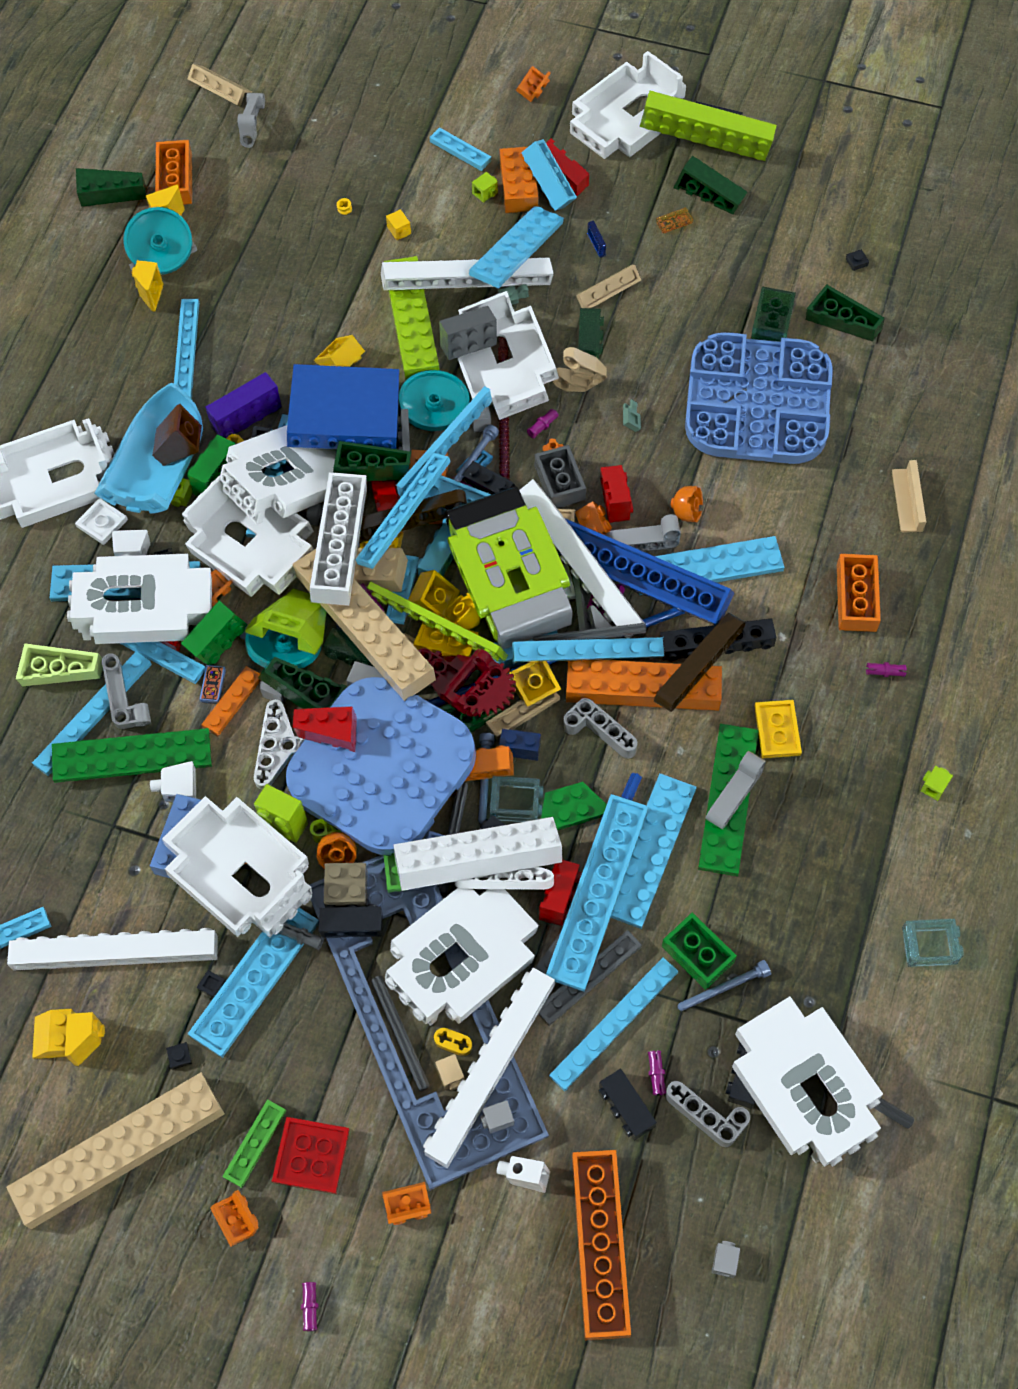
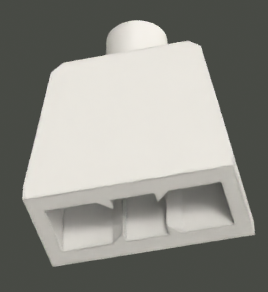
[112,530,151,556]
[150,761,196,802]
[497,1156,550,1193]

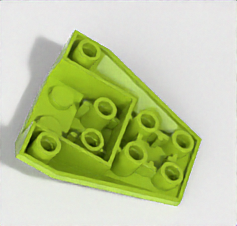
[245,589,327,655]

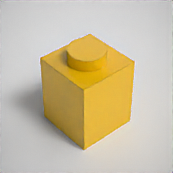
[386,209,411,240]

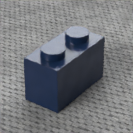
[499,728,541,761]

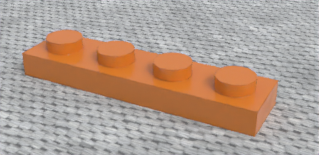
[202,666,261,736]

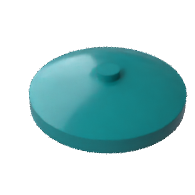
[123,207,193,275]
[399,370,469,431]
[245,629,321,669]

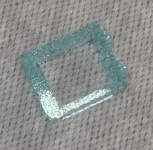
[490,776,544,822]
[902,919,963,967]

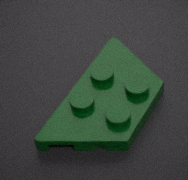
[541,782,607,831]

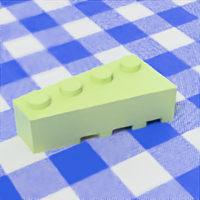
[16,644,103,686]

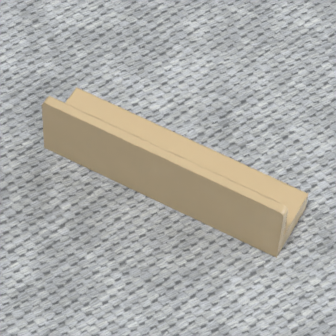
[187,64,252,106]
[892,460,926,532]

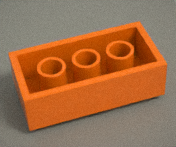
[155,140,192,205]
[500,147,538,213]
[837,554,881,632]

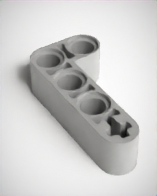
[606,514,681,551]
[563,698,638,759]
[705,751,766,829]
[665,1081,750,1147]

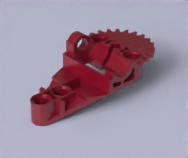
[418,648,516,717]

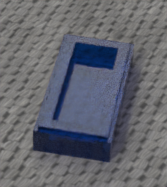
[587,220,606,258]

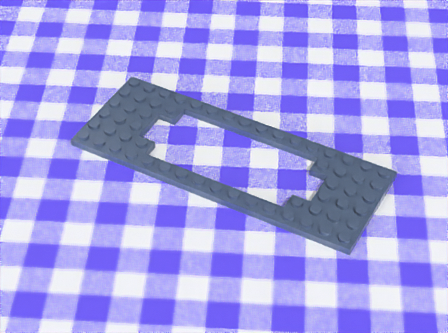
[309,855,549,1190]

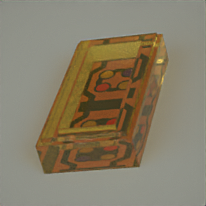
[656,207,693,234]

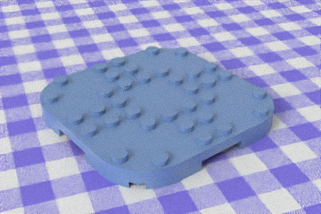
[685,333,833,464]
[286,677,476,855]

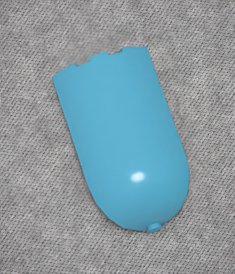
[94,383,203,514]

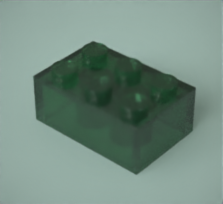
[751,286,796,342]

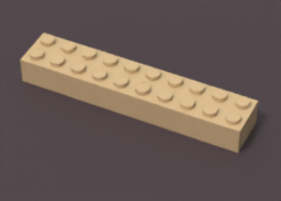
[292,549,436,702]
[6,1072,225,1229]

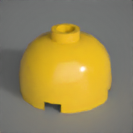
[445,593,481,630]

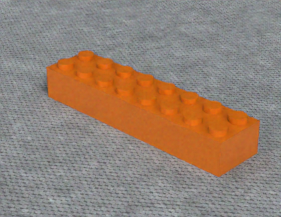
[566,660,722,711]
[572,1150,631,1341]

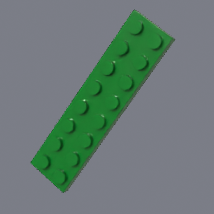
[698,723,758,877]
[52,728,212,783]

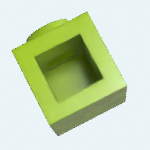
[472,172,498,203]
[171,478,193,507]
[921,765,953,801]

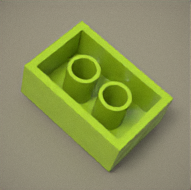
[254,784,308,843]

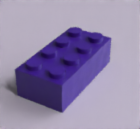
[205,372,282,438]

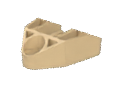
[553,347,607,392]

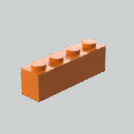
[465,745,514,781]

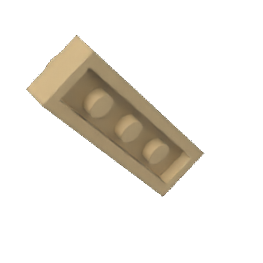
[576,265,641,311]
[486,692,560,740]

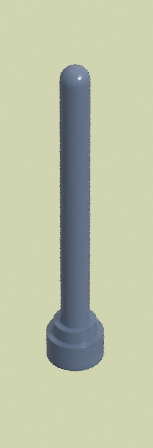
[453,425,499,482]
[478,733,495,824]
[678,960,771,1011]

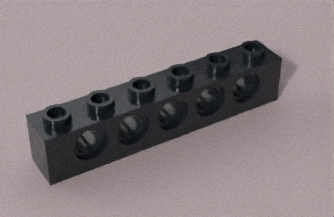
[659,618,777,661]

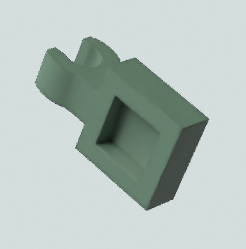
[498,284,529,305]
[623,399,641,432]

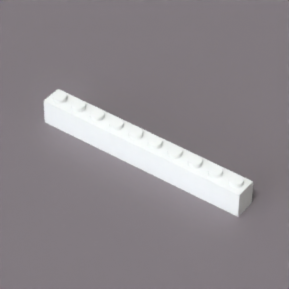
[381,258,553,290]
[516,479,644,638]
[7,928,218,970]
[423,968,555,1169]

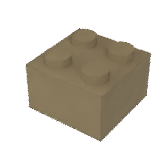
[324,863,368,907]

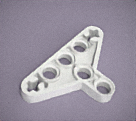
[254,699,305,790]
[454,866,554,890]

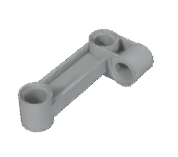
[238,93,265,148]
[102,654,151,729]

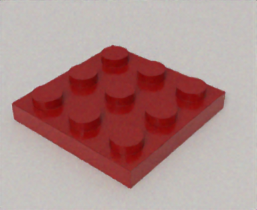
[272,1117,350,1194]

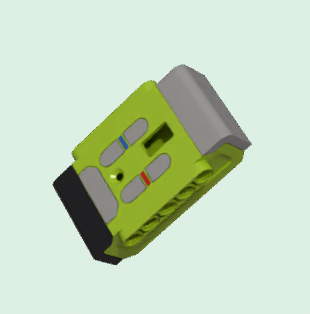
[446,486,572,650]

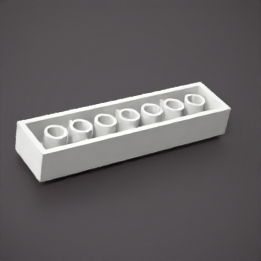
[310,472,367,606]
[394,817,562,891]

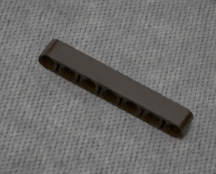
[359,489,468,543]
[654,613,746,712]

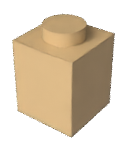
[435,1054,465,1091]

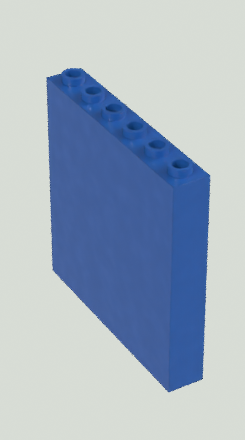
[287,364,399,449]

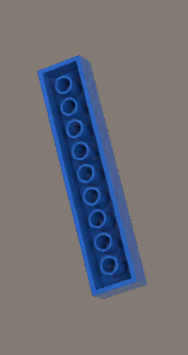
[557,519,734,626]

